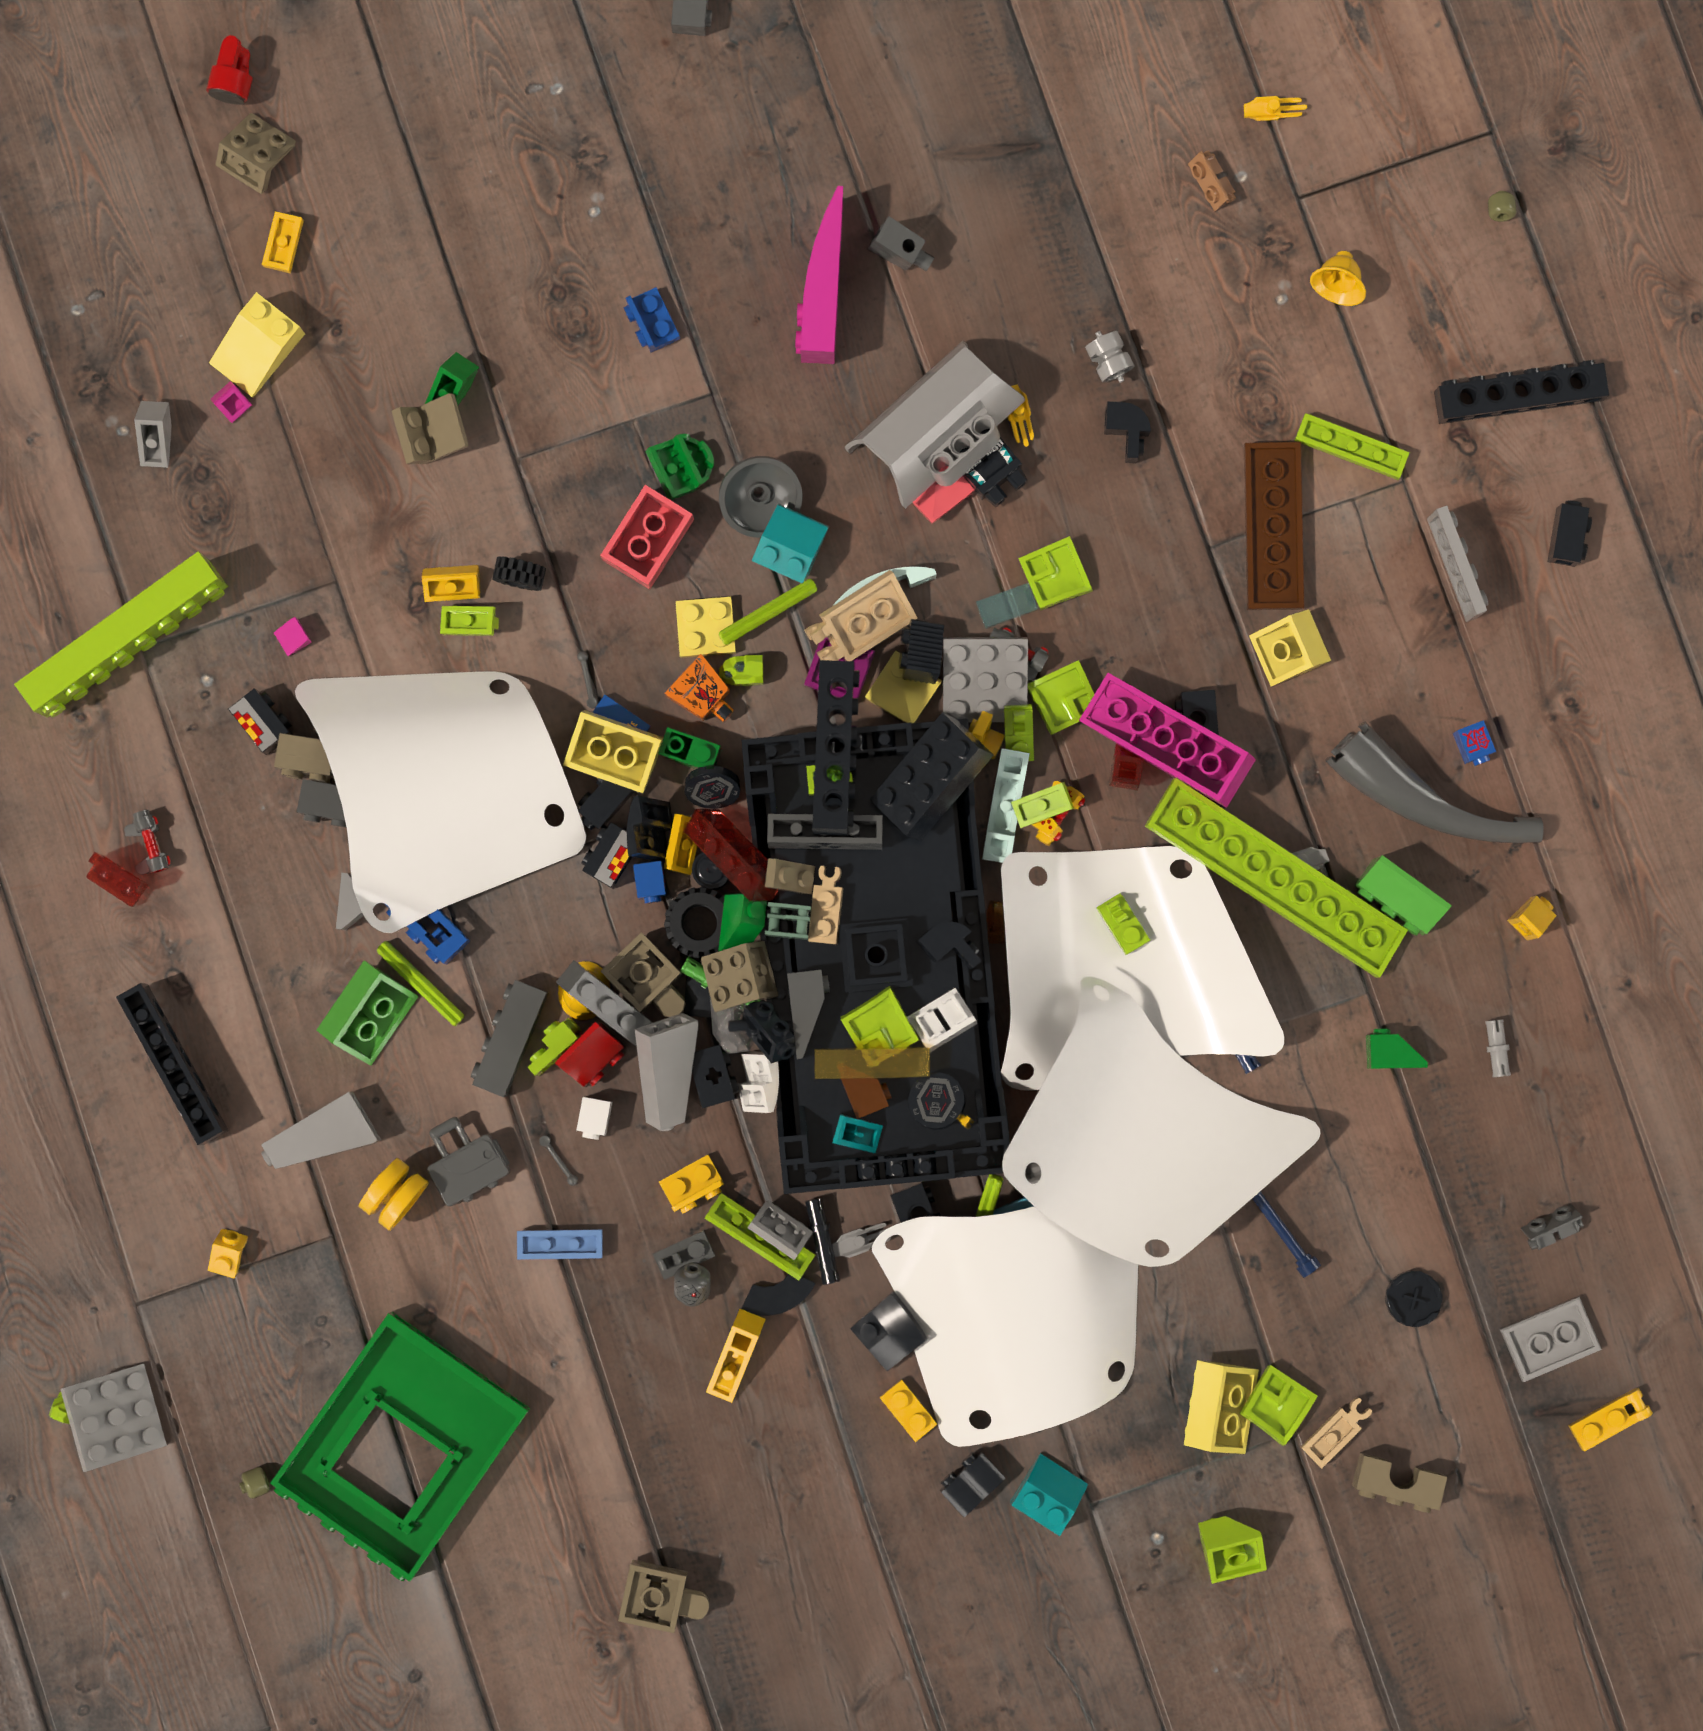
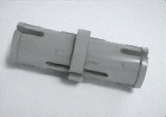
[1485,1019,1511,1077]

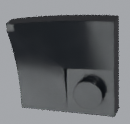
[850,1291,927,1371]

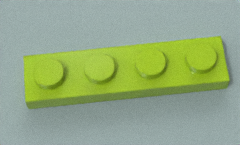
[1294,413,1410,480]
[705,1193,815,1280]

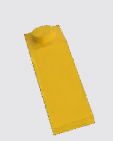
[706,1309,766,1403]

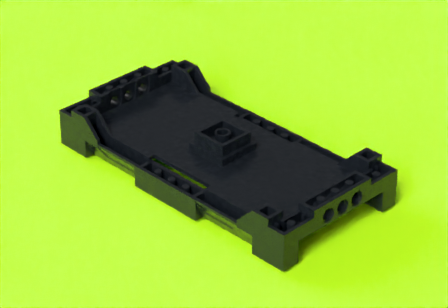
[741,718,1010,1194]

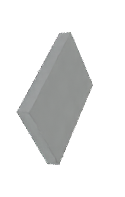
[1500,1296,1602,1382]

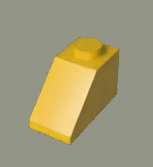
[1507,896,1557,940]

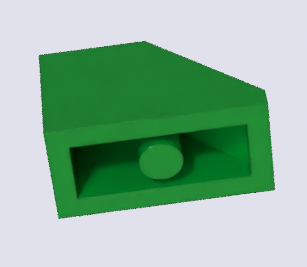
[425,352,479,406]
[718,894,767,951]
[1366,1029,1428,1069]

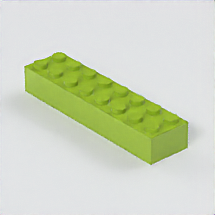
[14,551,229,718]

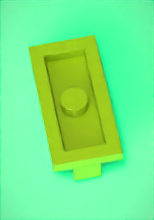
[440,606,499,636]
[1004,704,1034,761]
[1011,782,1074,828]
[1096,893,1150,955]

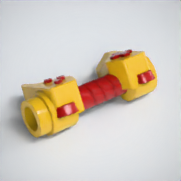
[1031,781,1085,846]

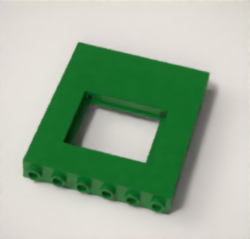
[270,1312,531,1582]

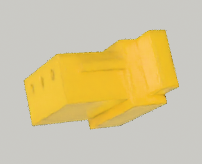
[958,1115,974,1129]

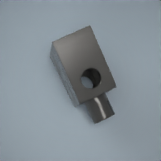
[867,216,934,271]

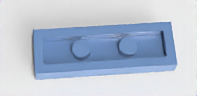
[517,1229,603,1260]

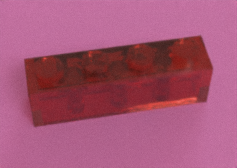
[684,809,779,901]

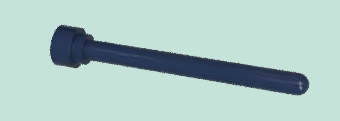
[1252,1191,1321,1278]

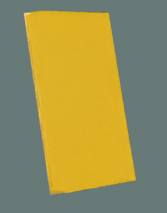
[422,565,481,602]

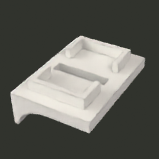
[907,988,977,1054]

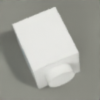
[577,1097,613,1140]

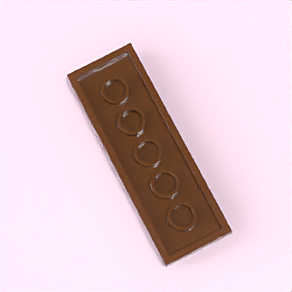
[1244,442,1304,610]

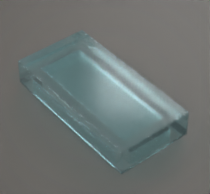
[976,583,1038,629]

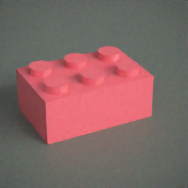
[600,485,694,590]

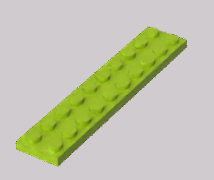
[1145,778,1408,978]

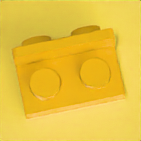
[659,1154,725,1214]

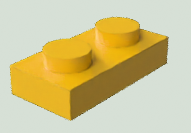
[262,211,304,273]
[664,814,702,875]
[880,1379,937,1442]

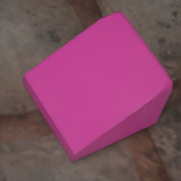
[210,381,252,423]
[274,617,312,657]

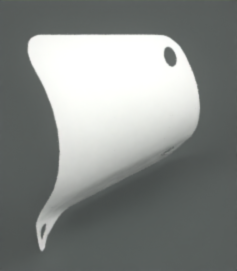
[295,671,586,933]
[1001,846,1284,1091]
[872,1206,1138,1447]

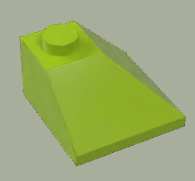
[1198,1516,1267,1584]

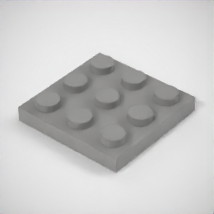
[943,637,1028,722]
[60,1363,167,1472]

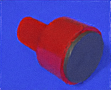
[206,35,253,105]

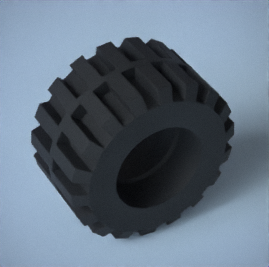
[664,887,725,959]

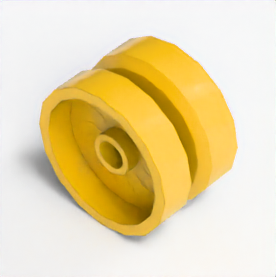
[358,1158,429,1231]

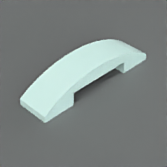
[833,567,937,606]
[982,749,1030,863]

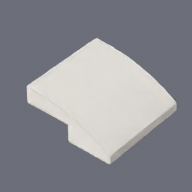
[737,1051,779,1113]

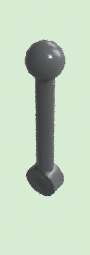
[577,651,598,709]
[539,1136,578,1186]

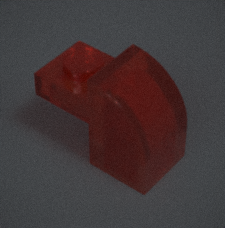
[1109,743,1144,791]

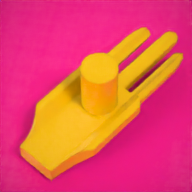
[1243,96,1307,121]
[1007,384,1034,447]

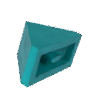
[832,1114,883,1153]

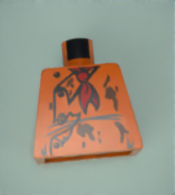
[665,654,734,722]

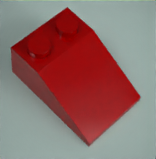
[555,1022,625,1087]

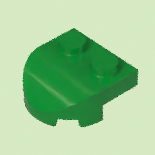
[645,434,714,500]

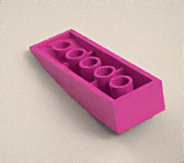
[795,186,843,364]
[1079,673,1256,808]

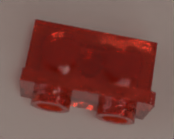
[86,852,149,907]

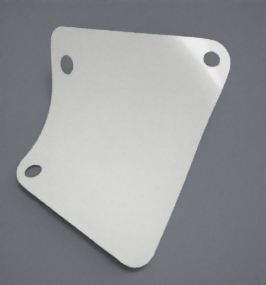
[1002,977,1321,1267]

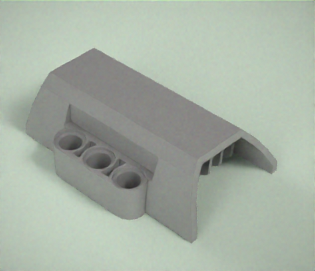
[845,340,1025,509]

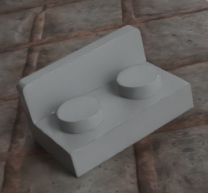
[748,1200,813,1260]

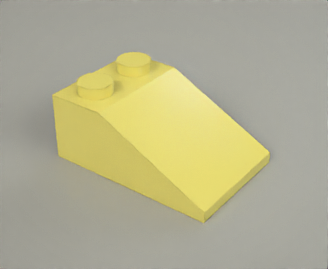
[209,292,305,398]

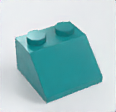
[752,504,829,584]
[1010,1453,1088,1536]

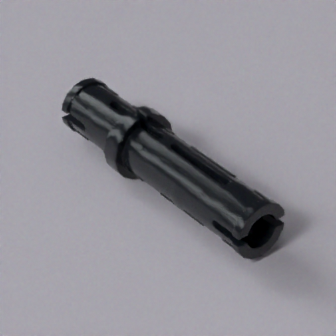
[805,1198,840,1285]

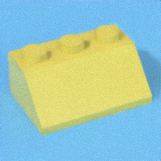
[563,710,664,793]
[1184,1360,1259,1454]

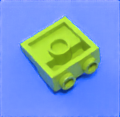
[528,1017,582,1076]

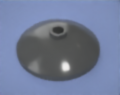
[719,456,803,538]

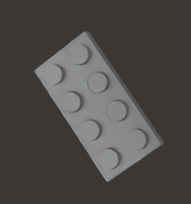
[1427,506,1488,622]

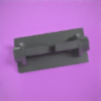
[1521,1204,1584,1250]

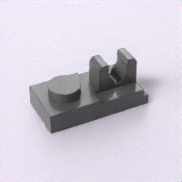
[653,1230,715,1280]

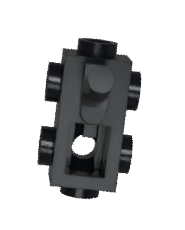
[728,999,796,1064]

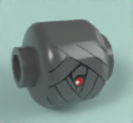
[674,1263,711,1306]

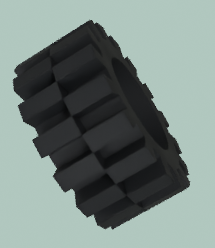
[492,556,546,591]

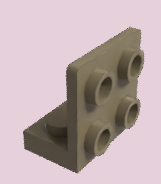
[215,113,296,194]
[392,393,468,464]
[701,941,778,1012]

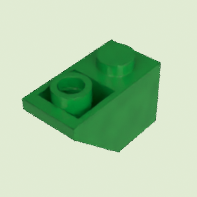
[658,727,722,769]

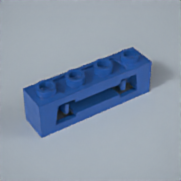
[378,903,470,965]

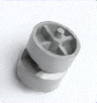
[1085,331,1135,383]

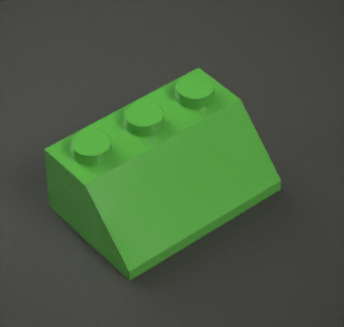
[1354,855,1452,936]
[316,960,418,1066]

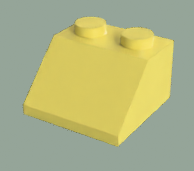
[1249,609,1331,687]

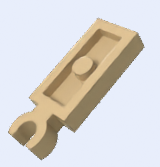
[808,866,843,945]
[1301,1397,1372,1469]

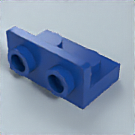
[623,287,680,353]

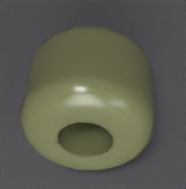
[1488,191,1516,222]
[239,1467,270,1499]

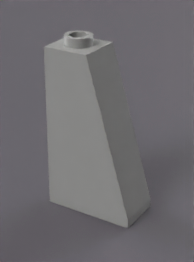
[635,1013,698,1131]
[261,1092,381,1169]

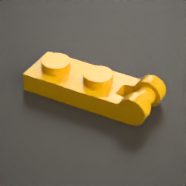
[1568,1388,1653,1452]

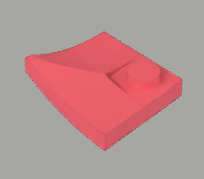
[912,466,975,524]

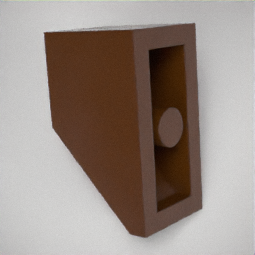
[836,1063,892,1119]

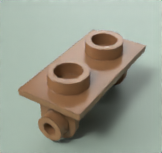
[1188,150,1236,211]

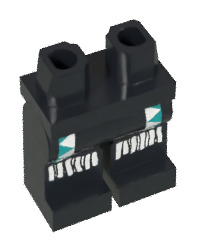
[959,429,1028,507]

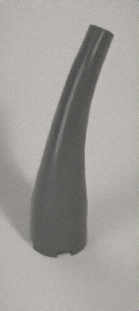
[1325,722,1543,843]

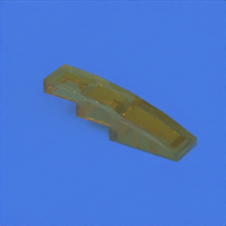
[815,1047,930,1079]

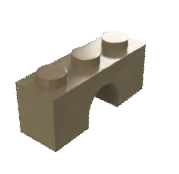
[1352,1453,1447,1513]

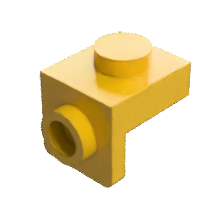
[969,711,1005,759]
[208,1229,248,1279]

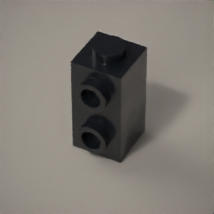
[1547,500,1592,567]
[578,778,635,831]

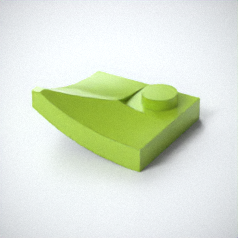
[1018,536,1093,610]
[1027,660,1094,735]
[841,986,919,1068]
[1240,1365,1318,1446]

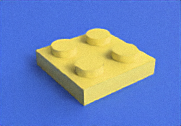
[676,597,736,658]

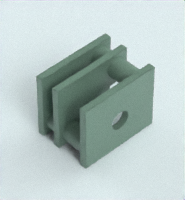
[765,902,811,940]

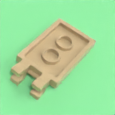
[804,570,917,661]

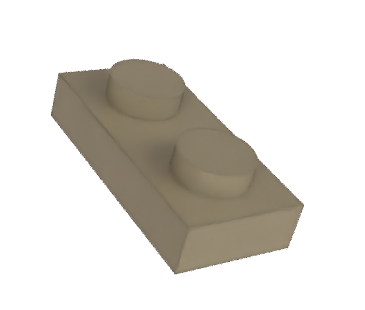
[765,859,815,894]

